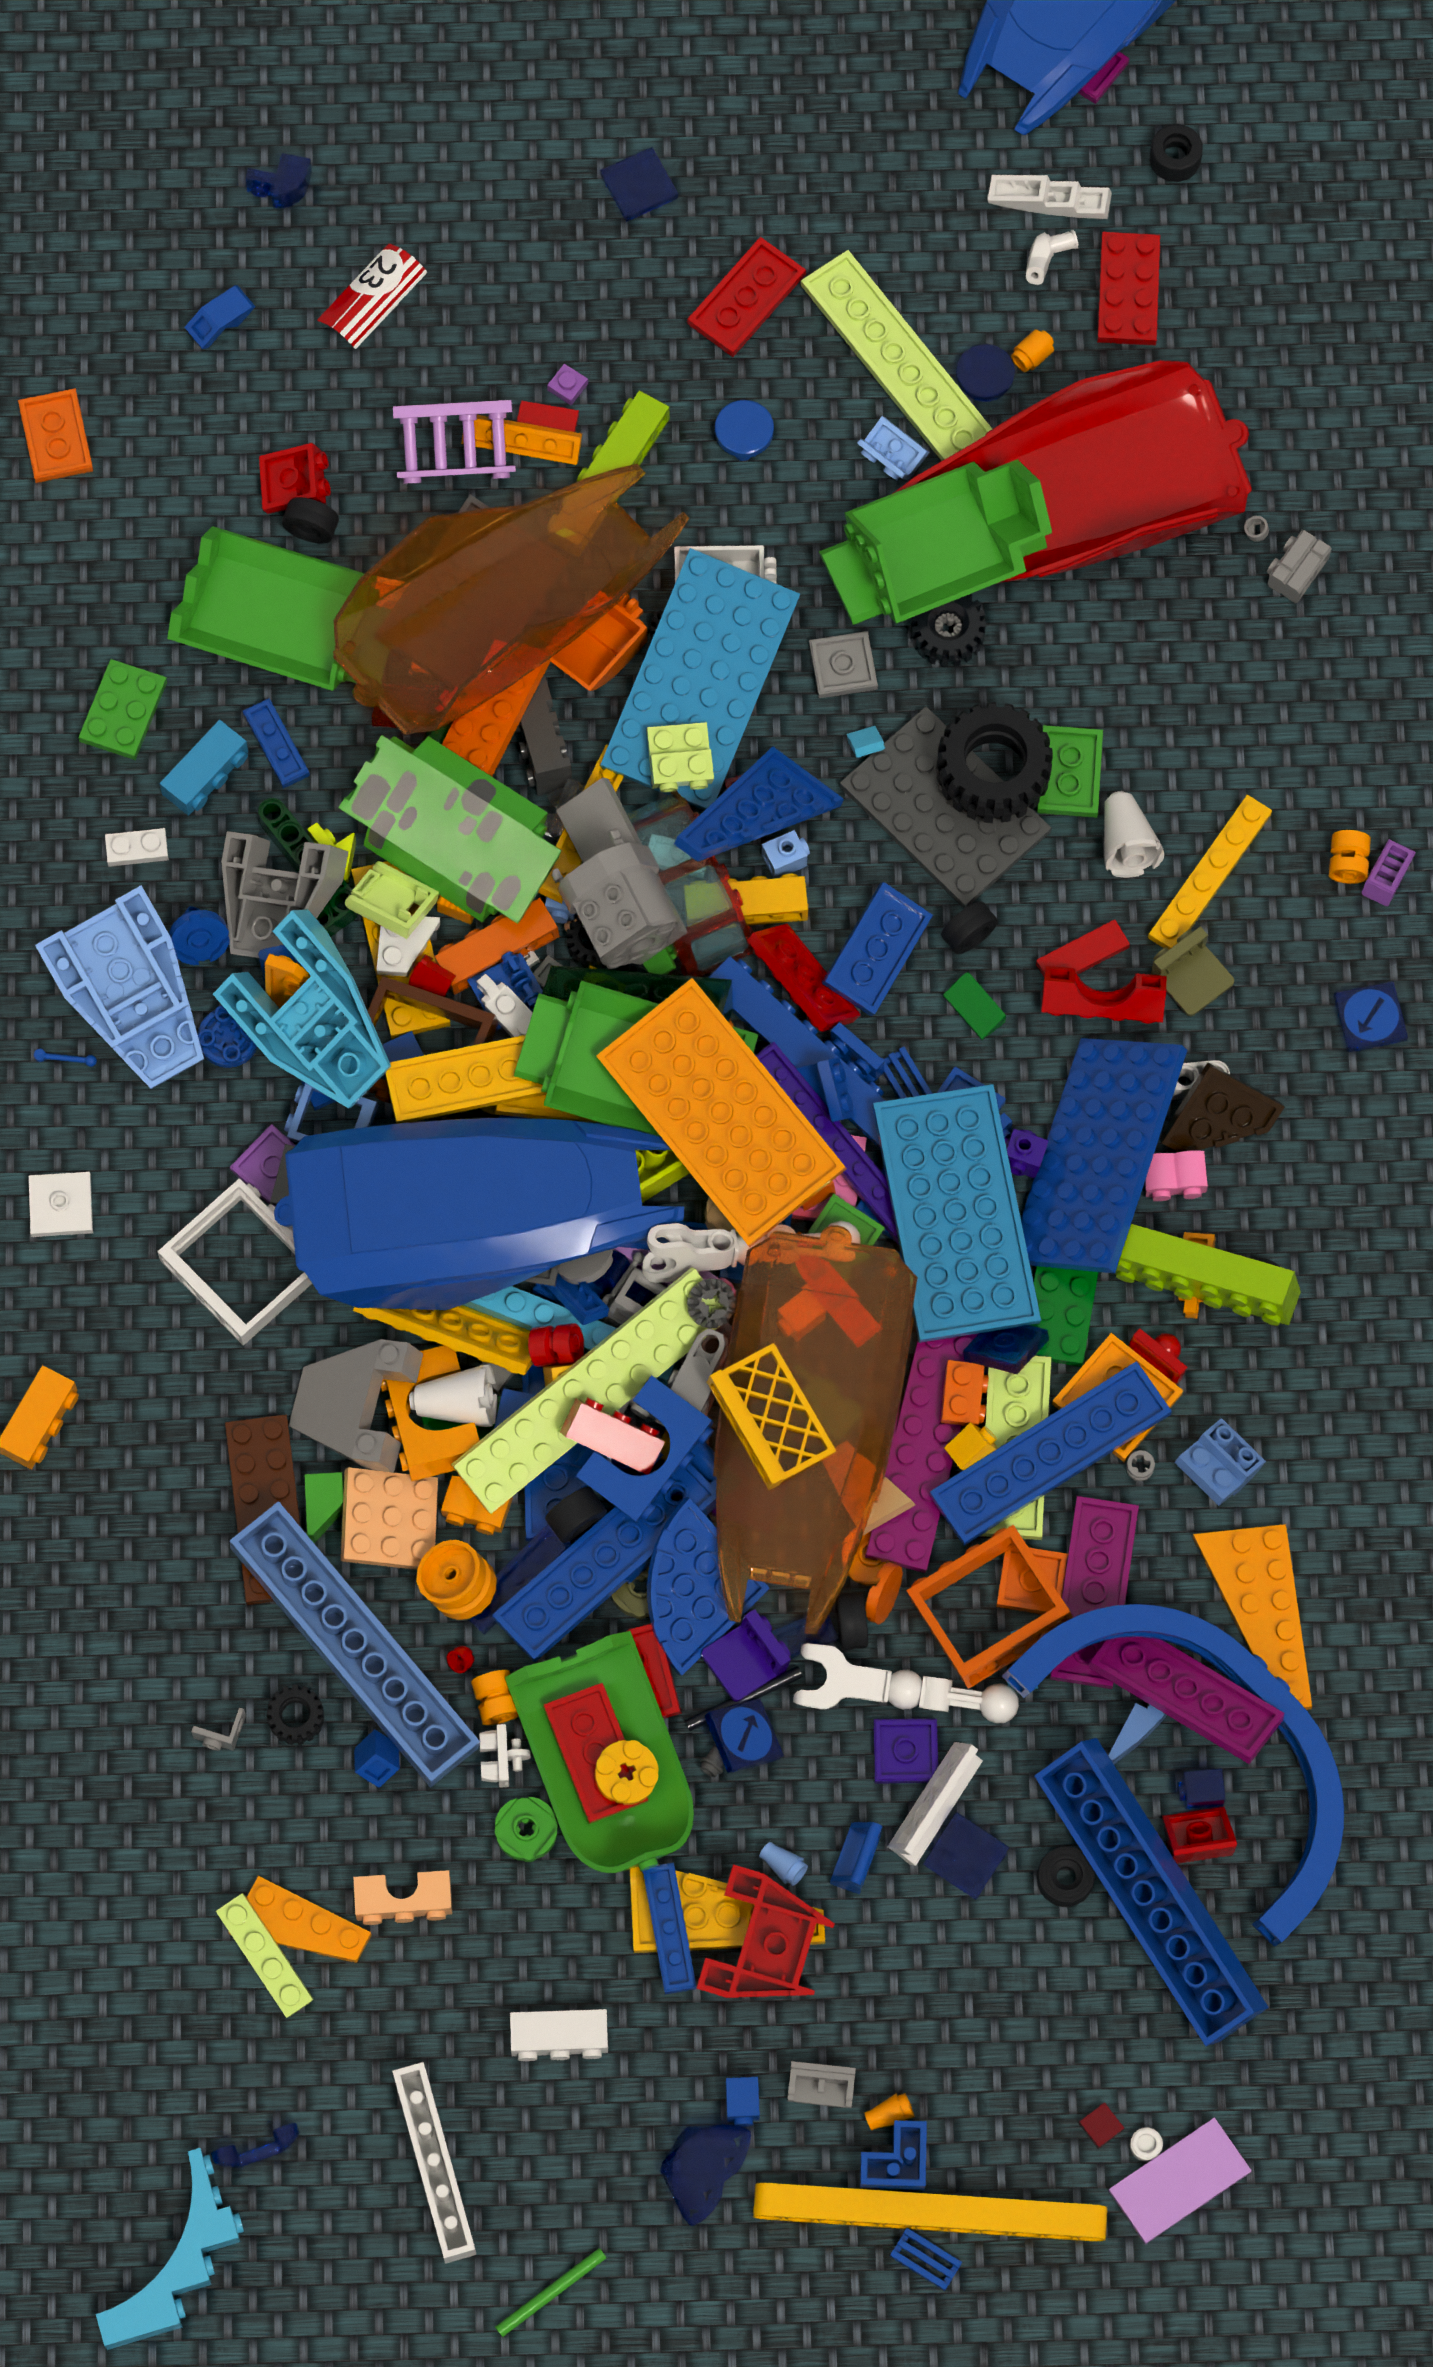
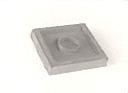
[809,631,878,698]

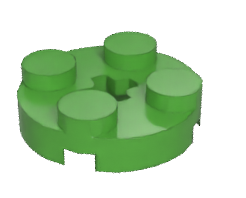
[495,1797,558,1862]

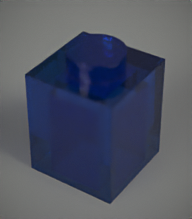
[1177,1768,1226,1810]

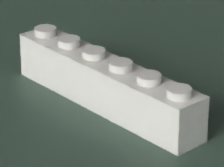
[392,2062,476,2264]

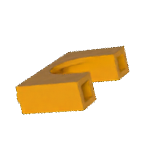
[381,1345,480,1482]

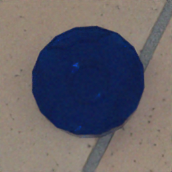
[956,344,1015,402]

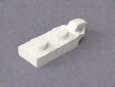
[476,974,533,1038]

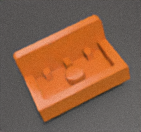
[940,1360,989,1426]

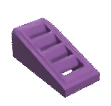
[1362,839,1416,906]

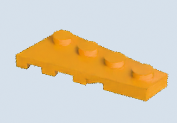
[228,1876,372,1963]

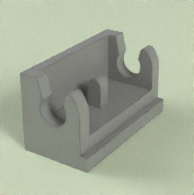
[787,2061,856,2108]

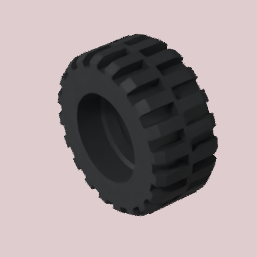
[936,702,1053,823]

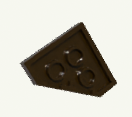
[1159,1062,1285,1152]

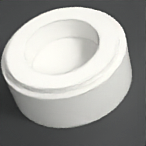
[1130,2128,1163,2162]

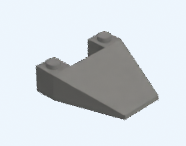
[221,831,348,958]
[289,1339,423,1473]

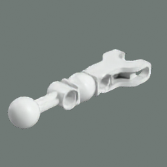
[642,1221,861,1283]
[793,1643,1019,1724]

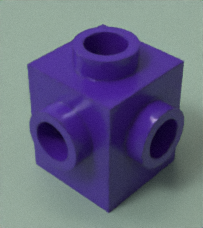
[1004,1129,1049,1178]

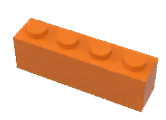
[434,898,560,995]

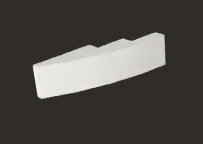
[987,175,1112,219]

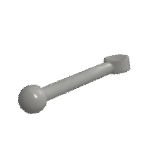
[603,1252,645,1307]

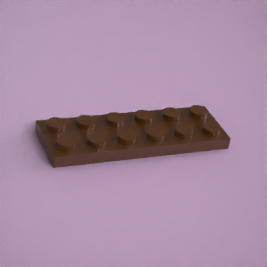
[225,1414,301,1605]

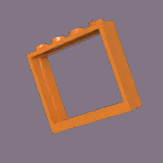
[906,1525,1073,1689]

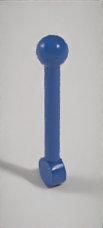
[34,1049,97,1067]

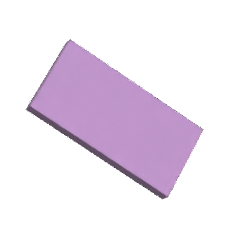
[1108,2117,1252,2245]

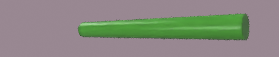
[495,2248,607,2337]

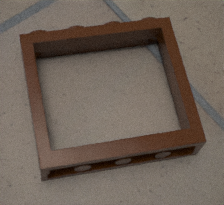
[368,976,499,1121]

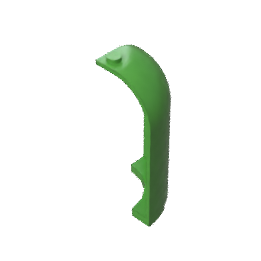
[505,1631,694,1873]

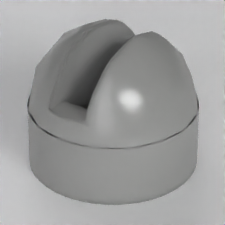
[1244,516,1269,542]

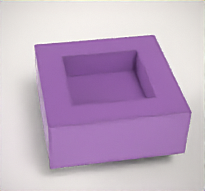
[547,364,588,405]

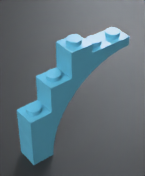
[96,2148,244,2350]

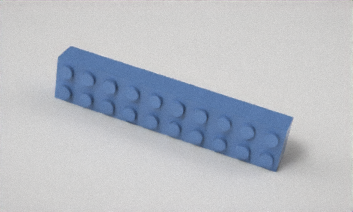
[230,1501,480,1788]

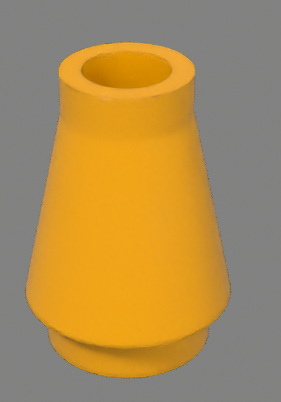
[864,2093,915,2131]

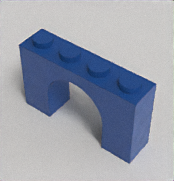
[576,1375,714,1523]

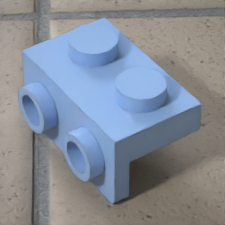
[857,416,930,481]

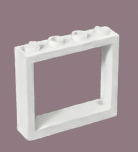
[157,1178,312,1346]

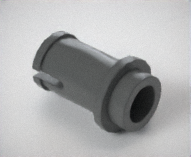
[699,1735,731,1778]

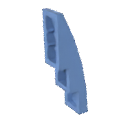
[1108,1703,1167,1764]

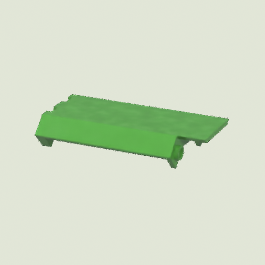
[167,526,393,691]
[514,981,758,1137]

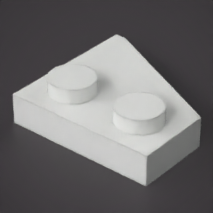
[376,916,440,977]

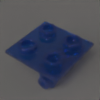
[923,1812,1010,1900]

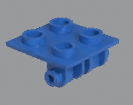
[467,951,545,1031]

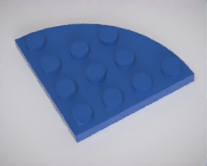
[647,1497,770,1676]

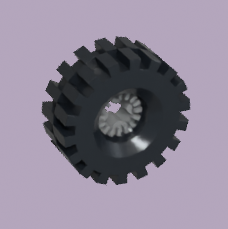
[910,594,986,667]

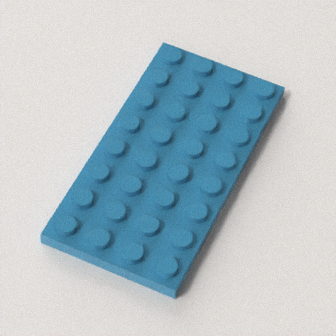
[600,548,800,811]
[872,1084,1041,1343]

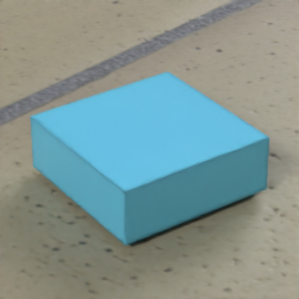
[847,726,885,758]

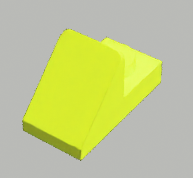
[307,823,356,883]

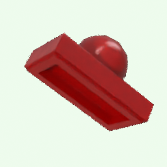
[1128,1328,1187,1385]

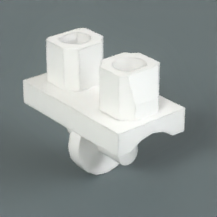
[479,1724,531,1787]

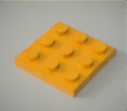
[1052,1333,1183,1462]

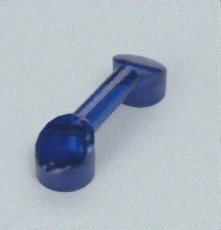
[211,2123,300,2168]

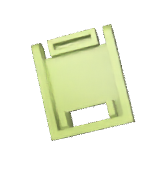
[345,861,439,939]

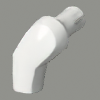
[1026,230,1078,285]

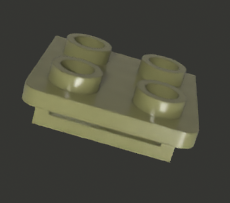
[1151,926,1234,1017]

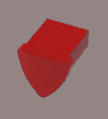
[408,954,456,997]

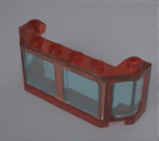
[627,791,753,980]

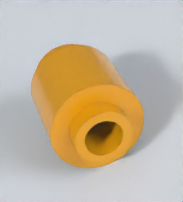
[1011,329,1054,373]

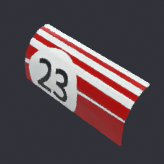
[317,244,427,349]

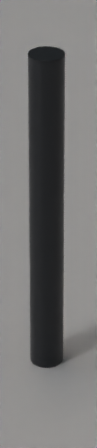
[684,1666,803,1732]

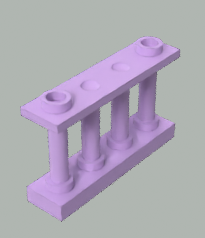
[393,400,516,484]

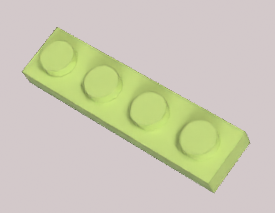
[216,1893,314,2018]

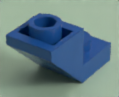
[184,285,256,349]

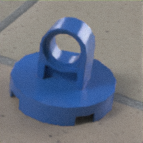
[169,906,230,965]

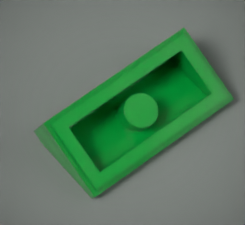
[943,972,1006,1040]

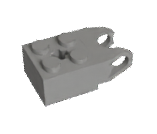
[655,1328,730,1427]

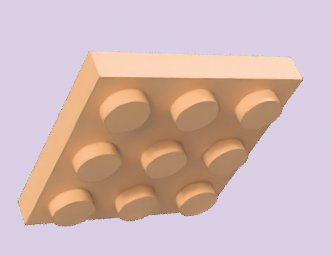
[341,1467,438,1570]

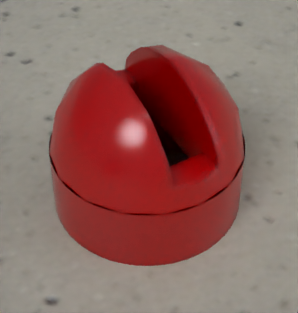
[447,1645,475,1673]

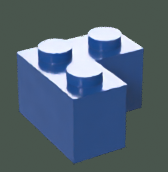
[860,2120,927,2192]

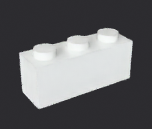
[510,2009,608,2061]

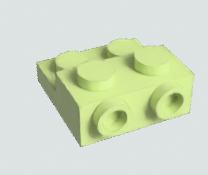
[646,722,714,792]

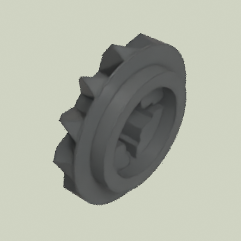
[687,1278,737,1328]

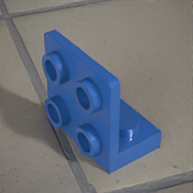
[830,1022,885,1084]

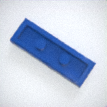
[243,698,310,789]

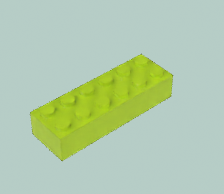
[1115,1224,1301,1326]

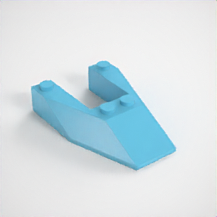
[213,909,391,1108]

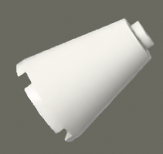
[1104,791,1164,878]
[409,1365,497,1427]

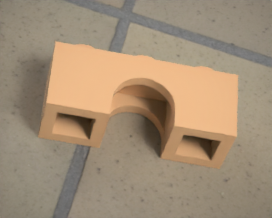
[353,1870,452,1925]

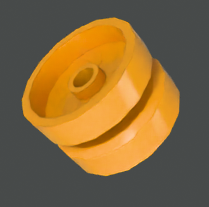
[416,1540,497,1620]

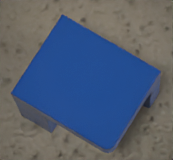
[354,1729,400,1788]

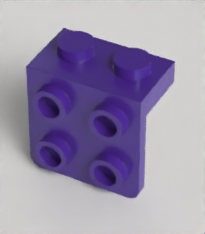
[701,1609,791,1702]

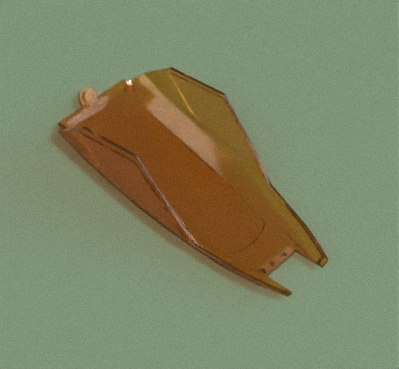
[333,464,689,735]
[713,1225,918,1634]

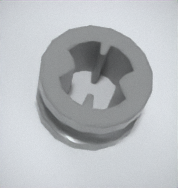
[1126,1450,1155,1481]

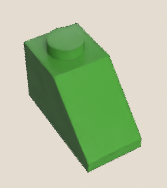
[305,1472,344,1543]

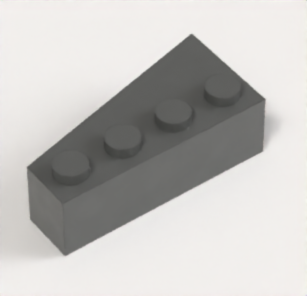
[515,674,572,796]

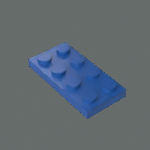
[822,882,933,1016]

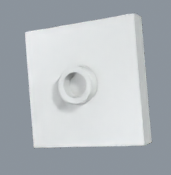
[29,1172,93,1237]

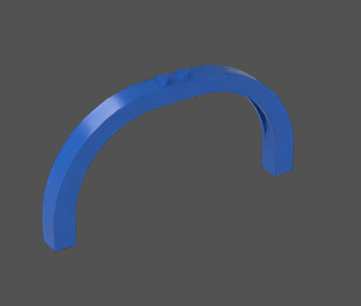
[1002,1604,1344,1947]

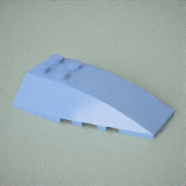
[35,885,204,1089]

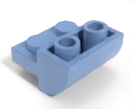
[1174,1418,1266,1506]

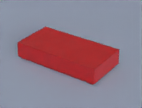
[517,401,579,432]

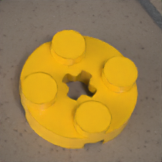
[595,1740,658,1805]

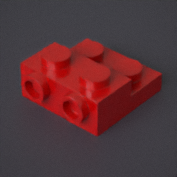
[259,443,331,514]

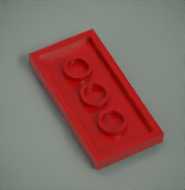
[1097,232,1160,346]
[687,237,806,357]
[747,923,861,1032]
[543,1682,648,1824]

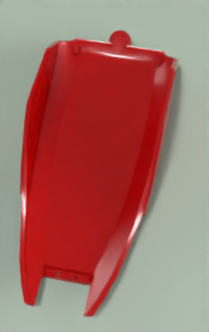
[892,360,1252,584]

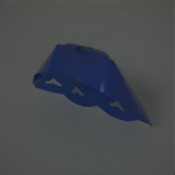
[660,2125,751,2226]

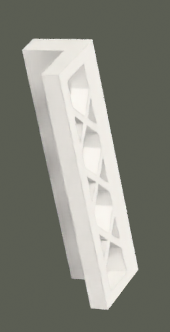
[887,1742,983,1866]

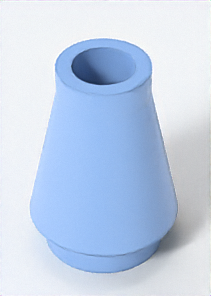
[759,1842,808,1886]

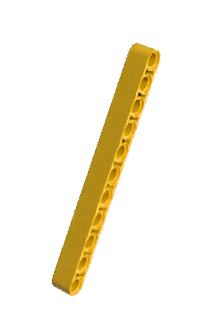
[753,2183,1107,2241]

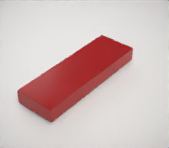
[1036,919,1130,977]

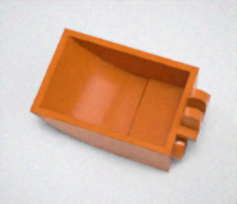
[546,591,647,691]

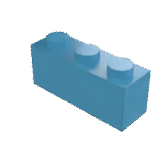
[159,719,248,816]

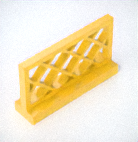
[706,1343,836,1490]

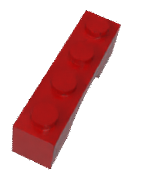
[1041,966,1167,1024]

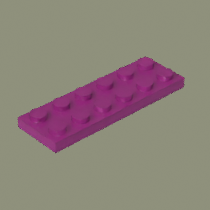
[1050,1496,1139,1689]
[1089,1637,1285,1765]

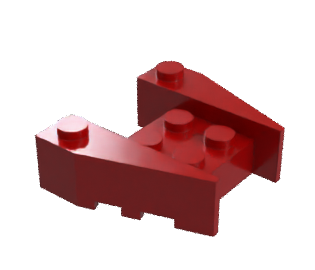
[696,1864,835,1998]

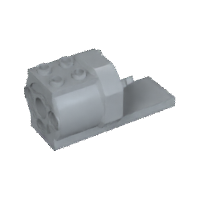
[552,778,688,969]

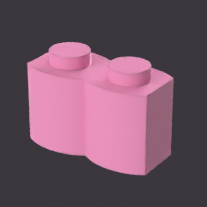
[1144,1151,1208,1201]

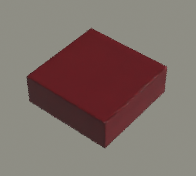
[1079,2102,1124,2149]

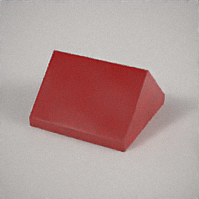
[1162,1806,1237,1864]

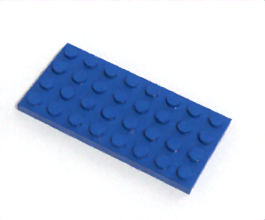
[1021,1038,1188,1274]

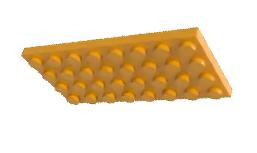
[596,978,847,1247]

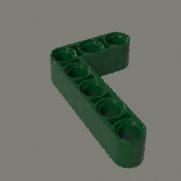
[258,798,358,937]

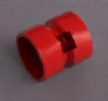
[528,1323,584,1367]

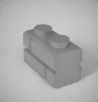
[1267,530,1332,603]

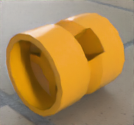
[1329,830,1371,884]
[471,1670,519,1725]

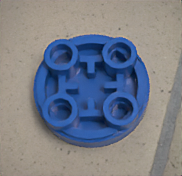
[715,400,774,461]
[198,1005,258,1068]

